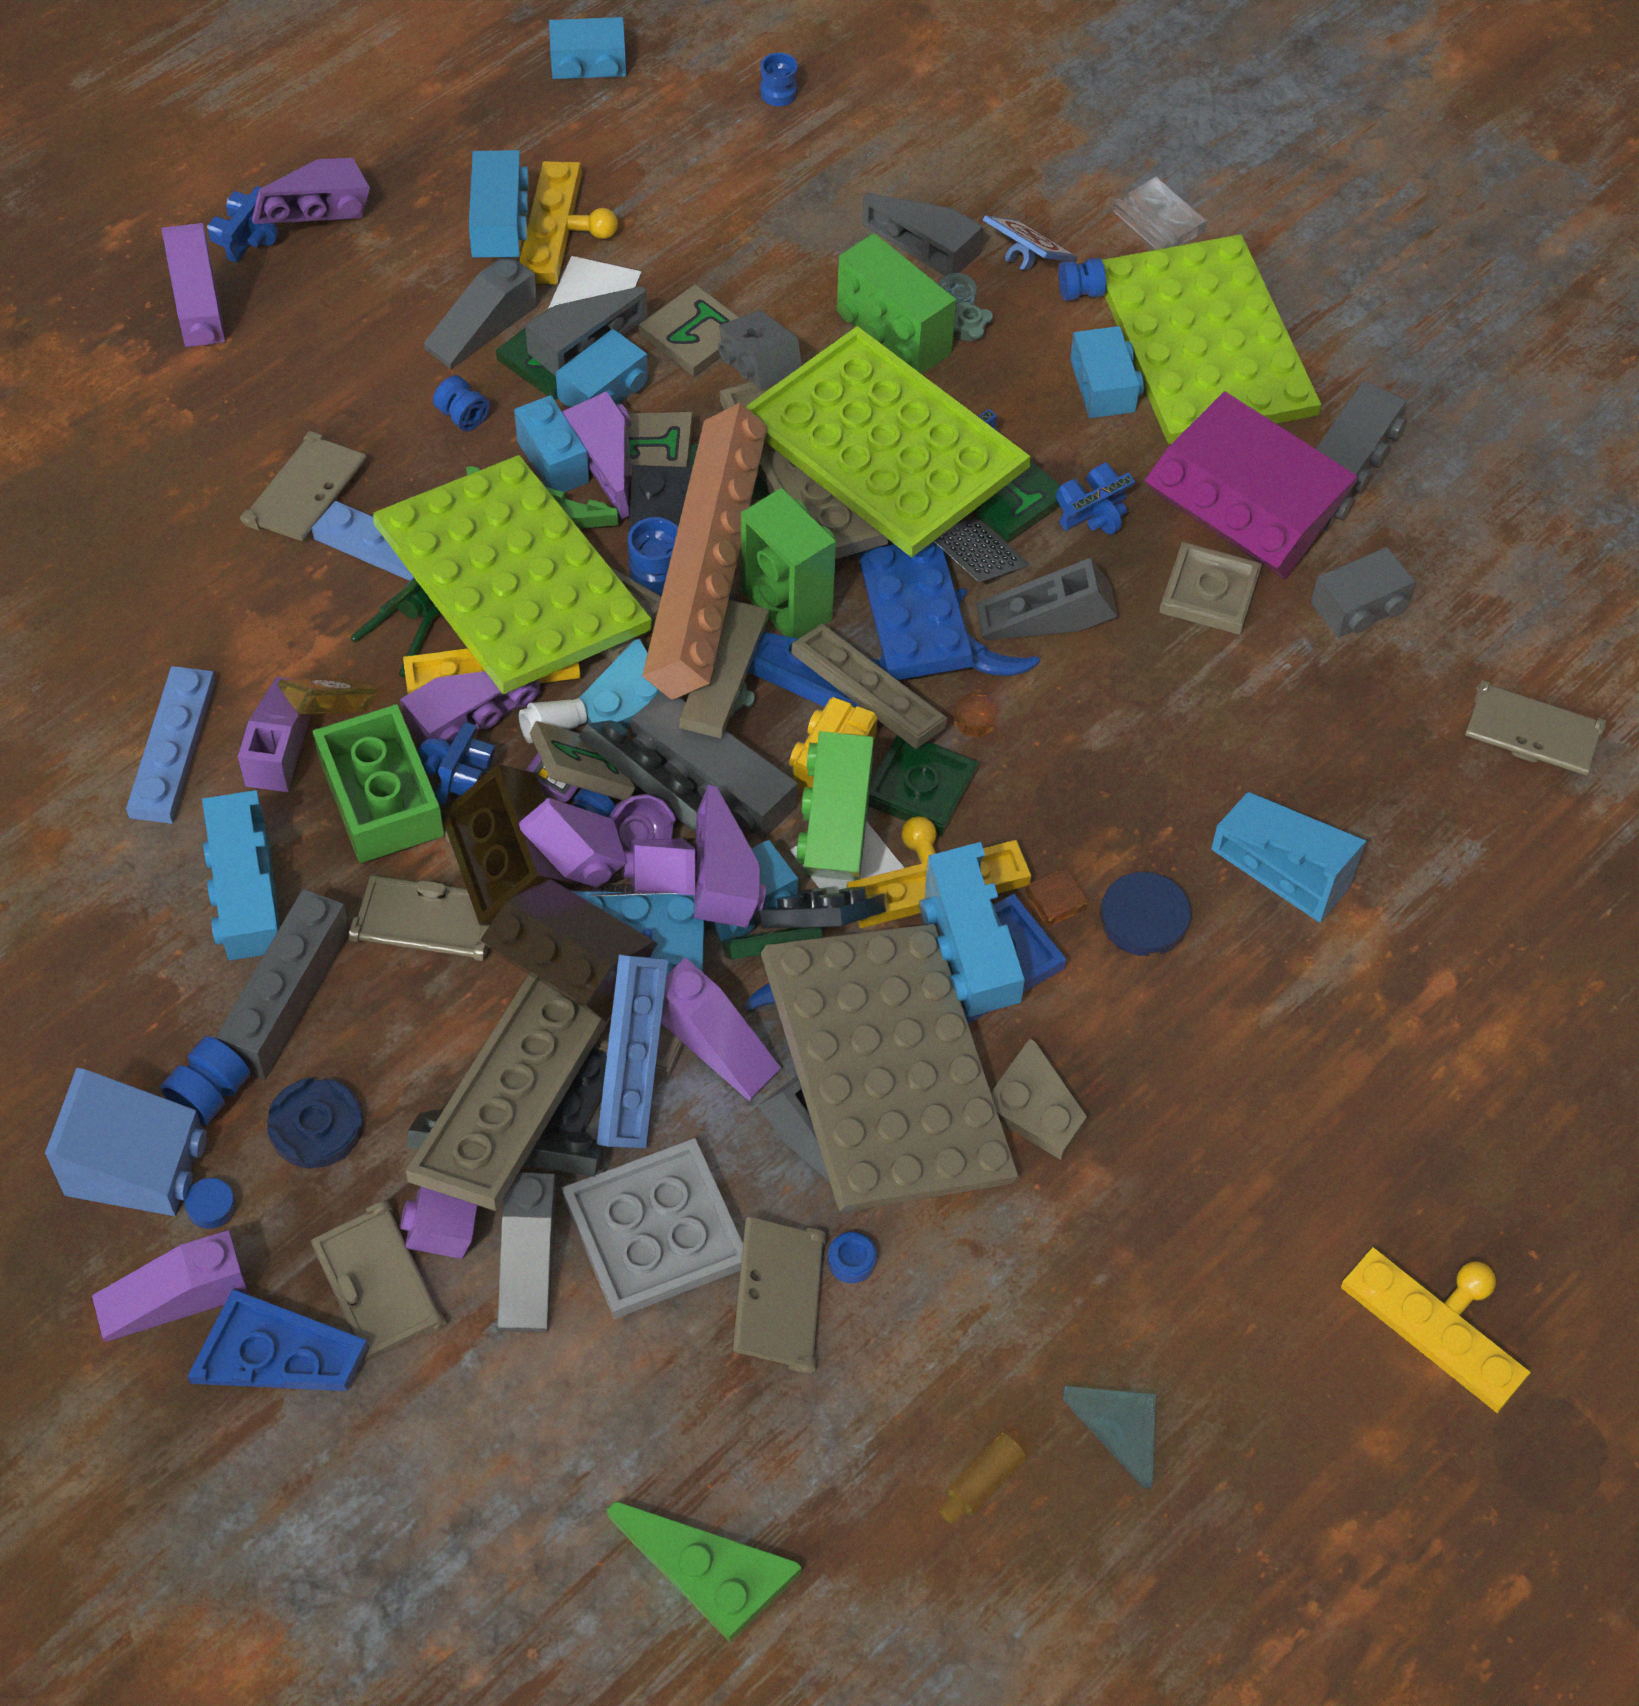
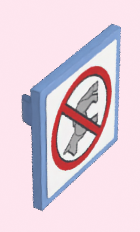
[983,215,1077,271]

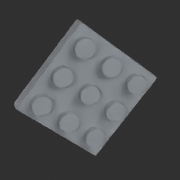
[561,1138,743,1319]

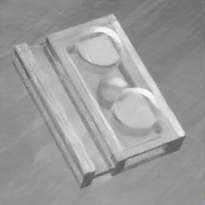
[1113,177,1207,250]

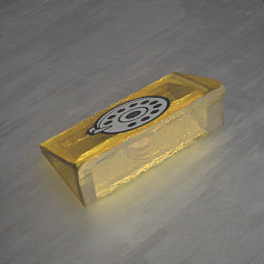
[277,678,378,714]

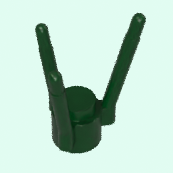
[351,577,440,677]

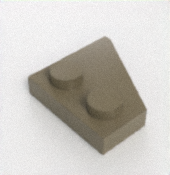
[991,1038,1087,1160]

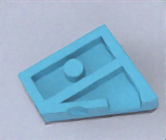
[579,639,661,728]

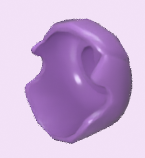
[609,794,676,851]

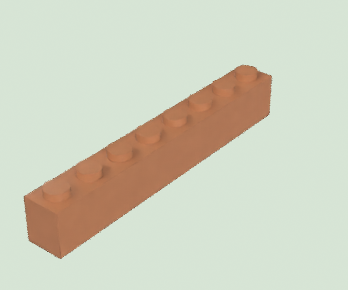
[642,402,767,700]

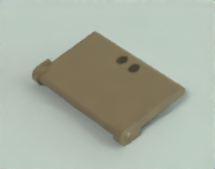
[240,431,367,541]
[1465,679,1606,776]
[349,875,490,961]
[310,1200,446,1361]
[733,1217,827,1373]

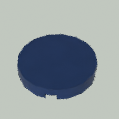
[1100,872,1191,956]
[267,1078,363,1169]

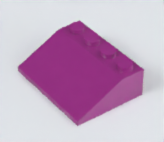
[1144,391,1359,580]

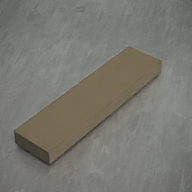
[679,600,769,739]
[791,624,947,749]

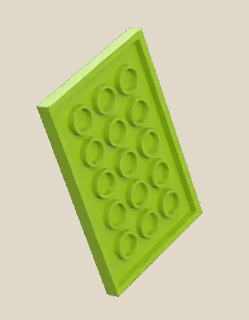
[1102,234,1322,445]
[745,326,1030,558]
[373,455,652,694]

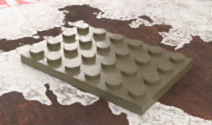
[760,924,1019,1213]

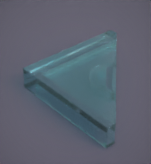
[1062,1386,1156,1489]

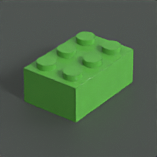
[837,233,956,374]
[741,488,837,639]
[313,704,444,864]
[796,731,874,881]

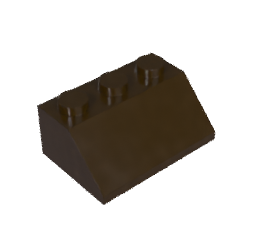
[441,764,577,926]
[480,879,658,1022]

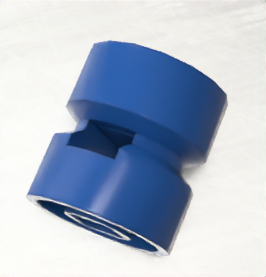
[628,517,678,596]
[159,1036,251,1126]

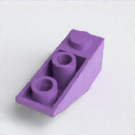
[252,158,370,224]
[400,671,541,746]
[238,677,319,792]

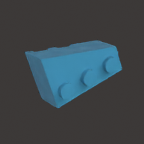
[469,150,529,258]
[202,790,280,961]
[1211,792,1366,923]
[919,842,1025,1017]
[571,891,705,975]

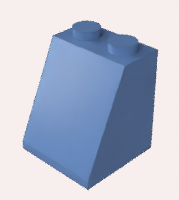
[45,1068,207,1216]

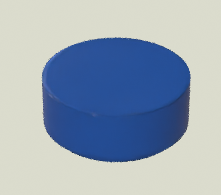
[184,1178,235,1229]
[828,1232,877,1283]

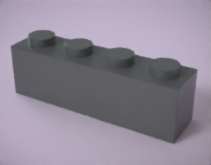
[1316,380,1407,532]
[631,692,798,841]
[215,889,350,1080]

